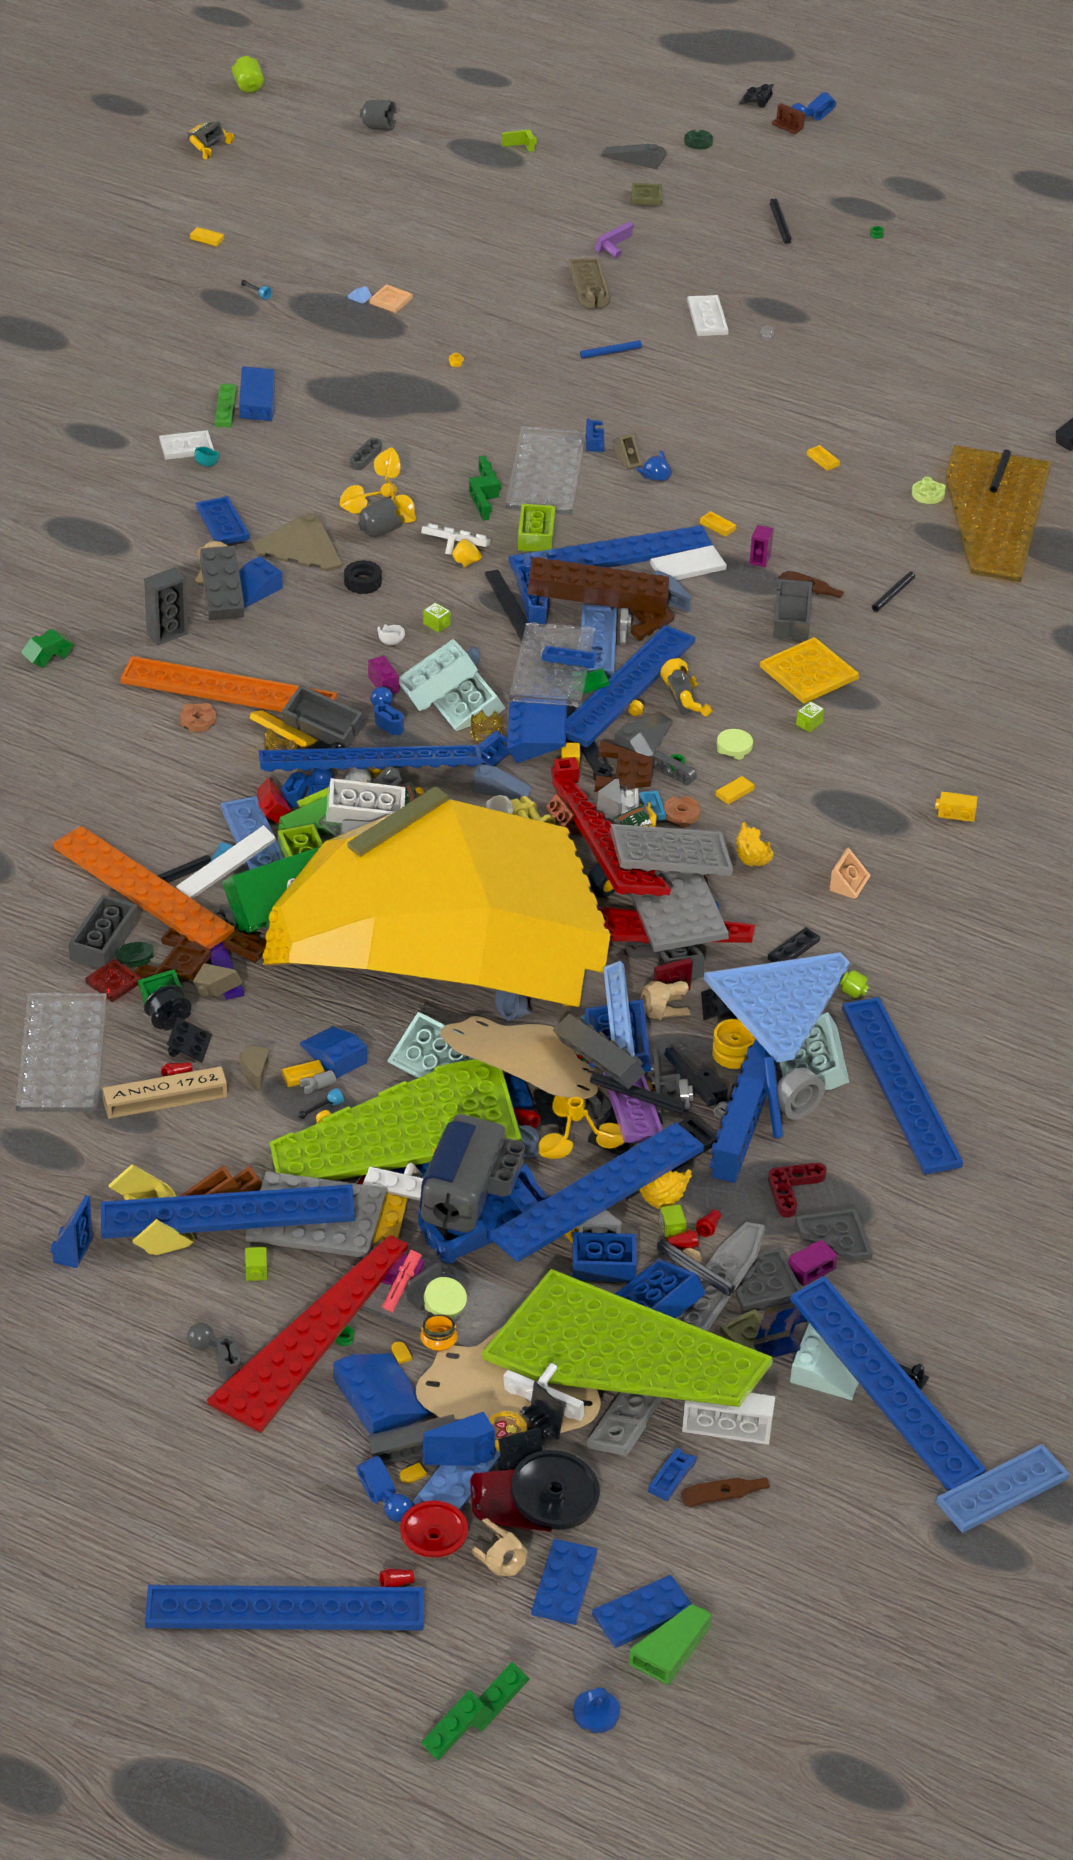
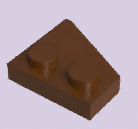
[223,932,267,963]

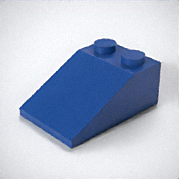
[239,366,275,421]
[239,556,283,608]
[300,1026,367,1079]
[51,1195,93,1269]
[422,1411,495,1466]

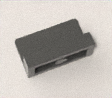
[577,1085,613,1120]
[407,1262,443,1311]

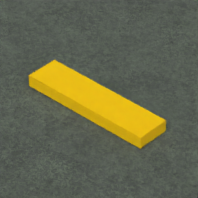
[250,710,317,748]

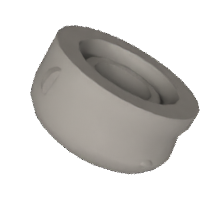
[777,1068,825,1120]

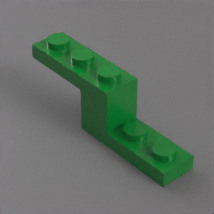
[469,455,501,521]
[421,1662,530,1760]

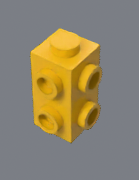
[935,791,978,822]

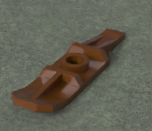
[778,571,844,598]
[681,1478,770,1508]

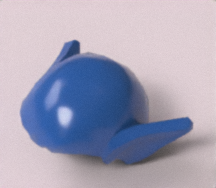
[637,450,672,481]

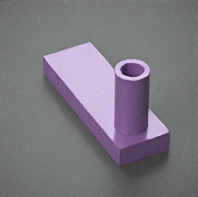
[595,221,634,258]

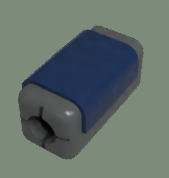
[419,1114,525,1233]

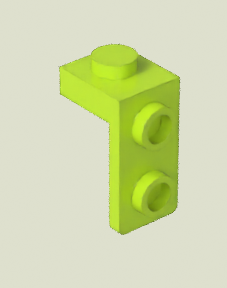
[501,129,537,152]

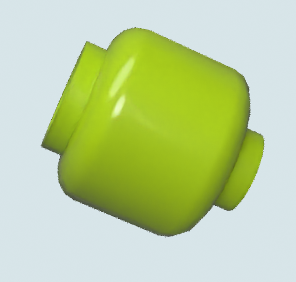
[839,970,869,999]

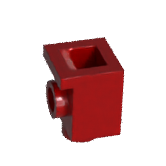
[551,757,579,783]

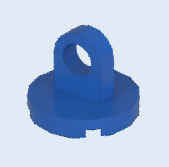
[573,1687,620,1733]

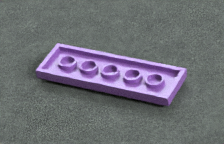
[603,1072,663,1143]

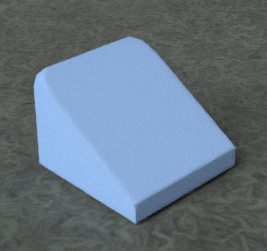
[347,286,372,303]

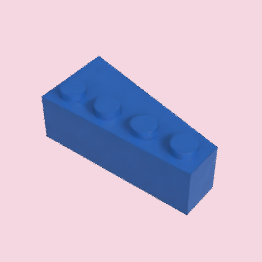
[516,563,549,625]

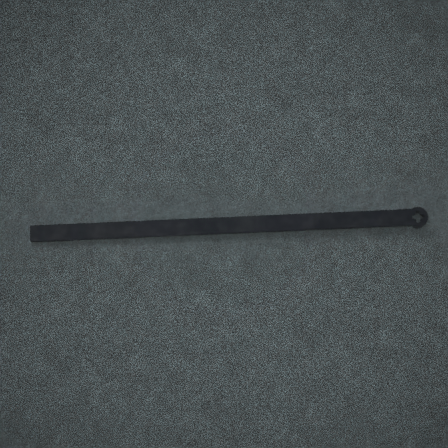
[485,569,612,781]

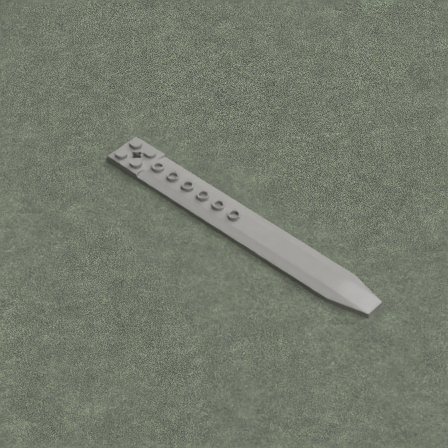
[587,1222,765,1456]

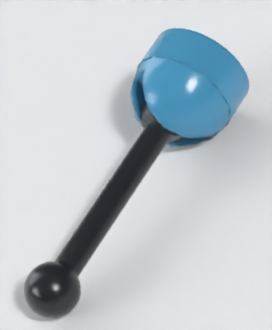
[241,280,272,300]
[298,1088,344,1119]

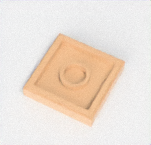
[370,284,413,313]

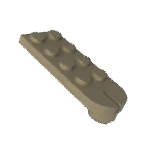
[568,258,610,308]

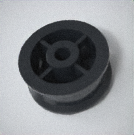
[144,985,192,1031]

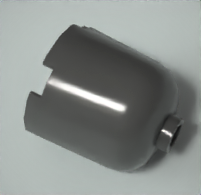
[360,100,397,130]
[358,497,401,537]

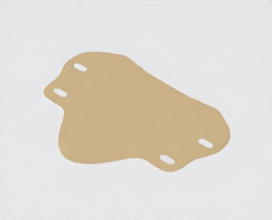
[440,1016,603,1099]
[416,1327,601,1433]

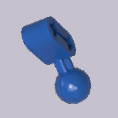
[791,92,836,121]
[370,686,404,735]
[282,768,334,808]
[356,1456,412,1522]

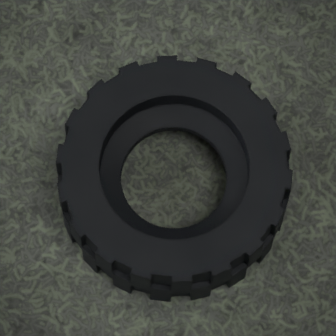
[344,560,382,594]

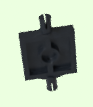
[533,1090,568,1133]

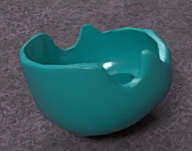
[194,447,220,467]

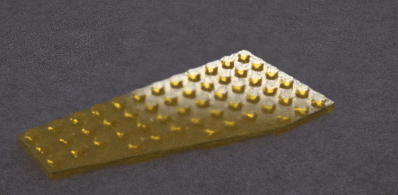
[945,445,1051,582]

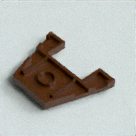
[610,606,675,641]
[594,741,653,792]
[132,928,212,980]

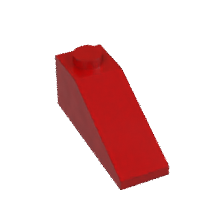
[257,777,292,824]

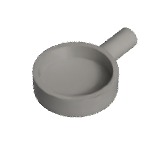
[619,608,631,646]
[679,1079,694,1109]

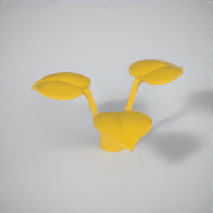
[340,447,416,523]
[539,1095,625,1159]

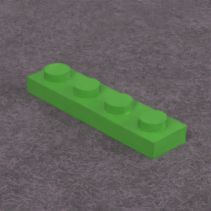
[215,384,236,428]

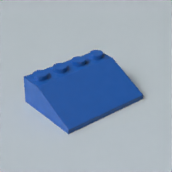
[507,696,567,763]
[585,999,651,1072]
[615,1258,706,1318]
[333,1353,432,1435]

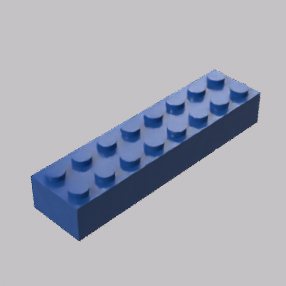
[710,1039,776,1183]

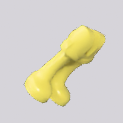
[511,796,556,825]

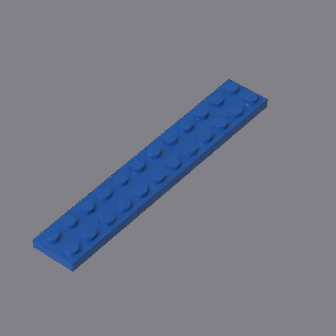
[508,526,713,576]
[566,625,695,747]
[258,745,482,772]
[842,997,963,1175]
[490,1122,704,1263]
[101,1184,355,1239]
[790,1276,986,1491]
[145,1585,424,1630]

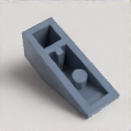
[653,570,692,612]
[474,764,531,800]

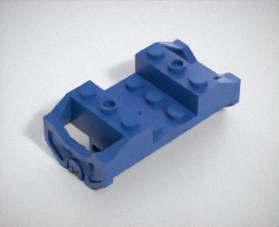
[418,1164,551,1264]

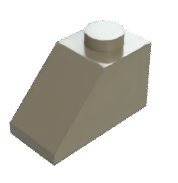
[612,433,643,469]
[193,963,243,997]
[238,1045,269,1090]

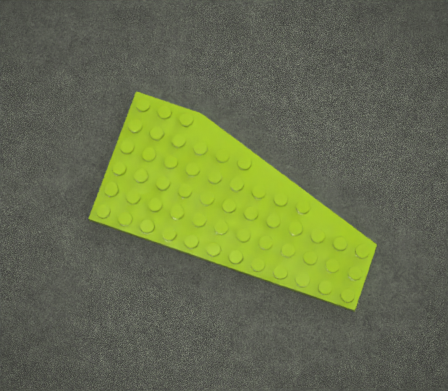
[269,1059,522,1181]
[481,1269,773,1407]

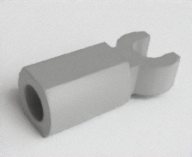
[300,1070,336,1094]

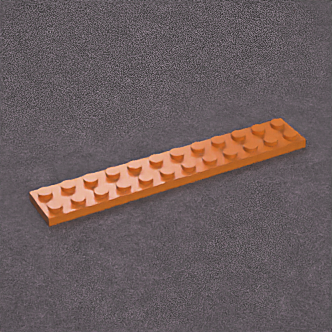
[120,656,337,712]
[53,825,235,950]

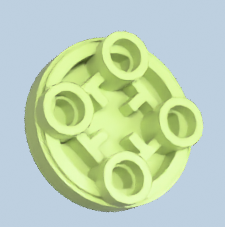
[912,477,946,504]
[717,729,753,760]
[424,1277,467,1319]

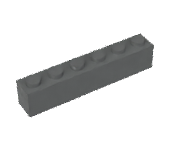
[553,1014,645,1089]

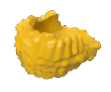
[735,822,773,867]
[640,1169,692,1209]

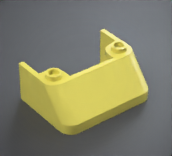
[108,1164,195,1255]

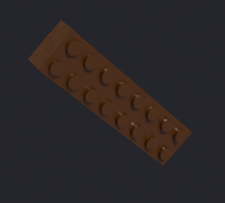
[527,557,669,614]

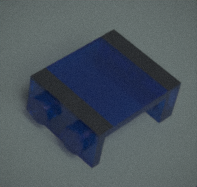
[753,1303,808,1358]

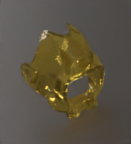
[470,710,503,745]
[263,728,298,750]

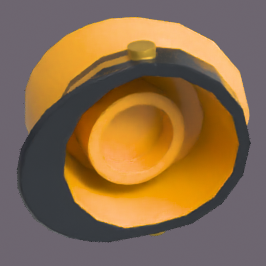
[420,1315,458,1351]

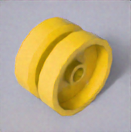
[712,1019,757,1069]

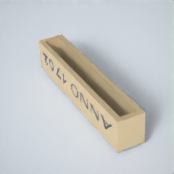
[102,1066,227,1119]

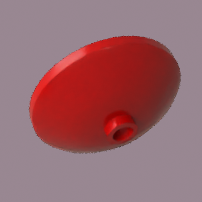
[400,1501,468,1558]

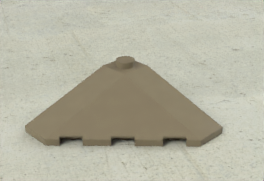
[252,513,342,571]

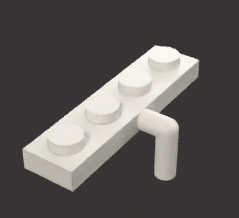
[421,523,491,555]
[363,1163,423,1201]
[503,1363,585,1421]

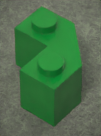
[21,629,75,668]

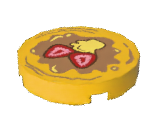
[489,1411,527,1452]

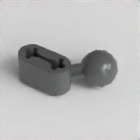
[187,1323,241,1381]

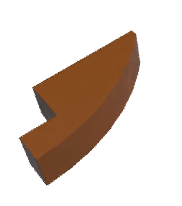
[180,1165,262,1196]

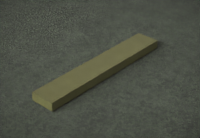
[347,786,449,857]

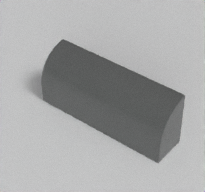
[368,1414,455,1465]

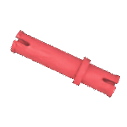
[381,1250,422,1313]

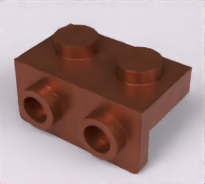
[772,103,805,134]
[545,794,580,835]

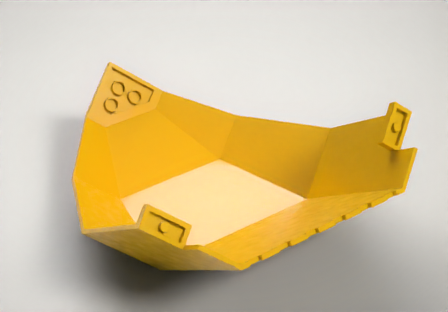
[263,799,610,1008]

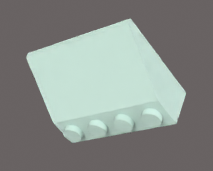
[399,639,478,711]
[433,671,505,731]
[387,1012,474,1078]
[780,1012,849,1090]
[790,1323,859,1400]

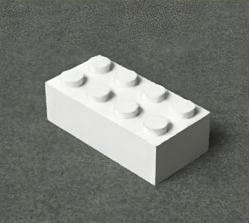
[326,778,405,823]
[682,1393,775,1445]

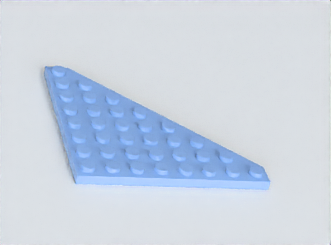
[704,952,850,1062]

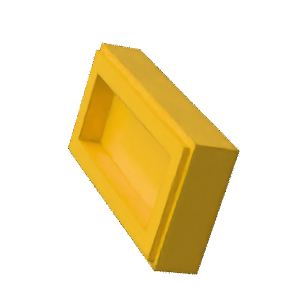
[190,227,224,247]
[807,445,840,471]
[700,511,737,537]
[715,776,755,805]
[281,1060,325,1087]

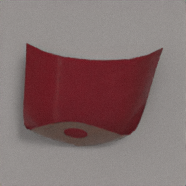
[470,1469,552,1532]

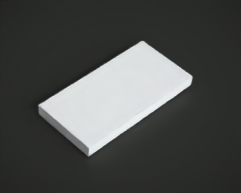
[687,295,728,336]
[650,545,727,581]

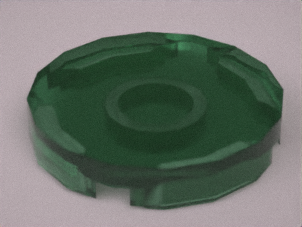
[684,130,713,150]
[115,942,154,968]

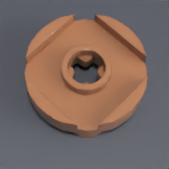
[180,703,216,732]
[664,796,700,828]

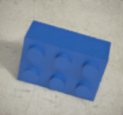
[572,1232,637,1282]

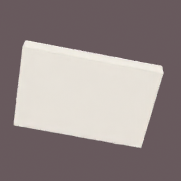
[159,430,214,460]

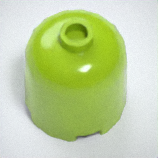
[231,56,264,93]

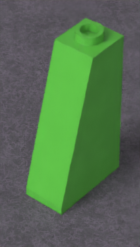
[278,796,342,835]
[629,1604,712,1685]

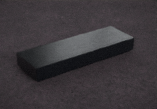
[768,927,820,962]

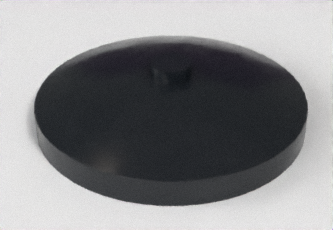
[510,1450,600,1530]

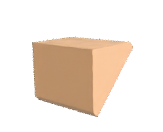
[829,847,871,899]

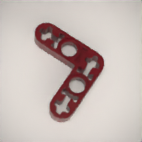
[768,1163,827,1218]

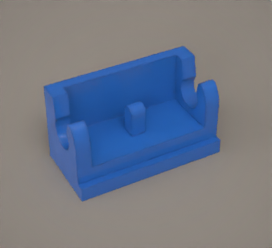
[586,419,604,452]
[478,731,510,767]

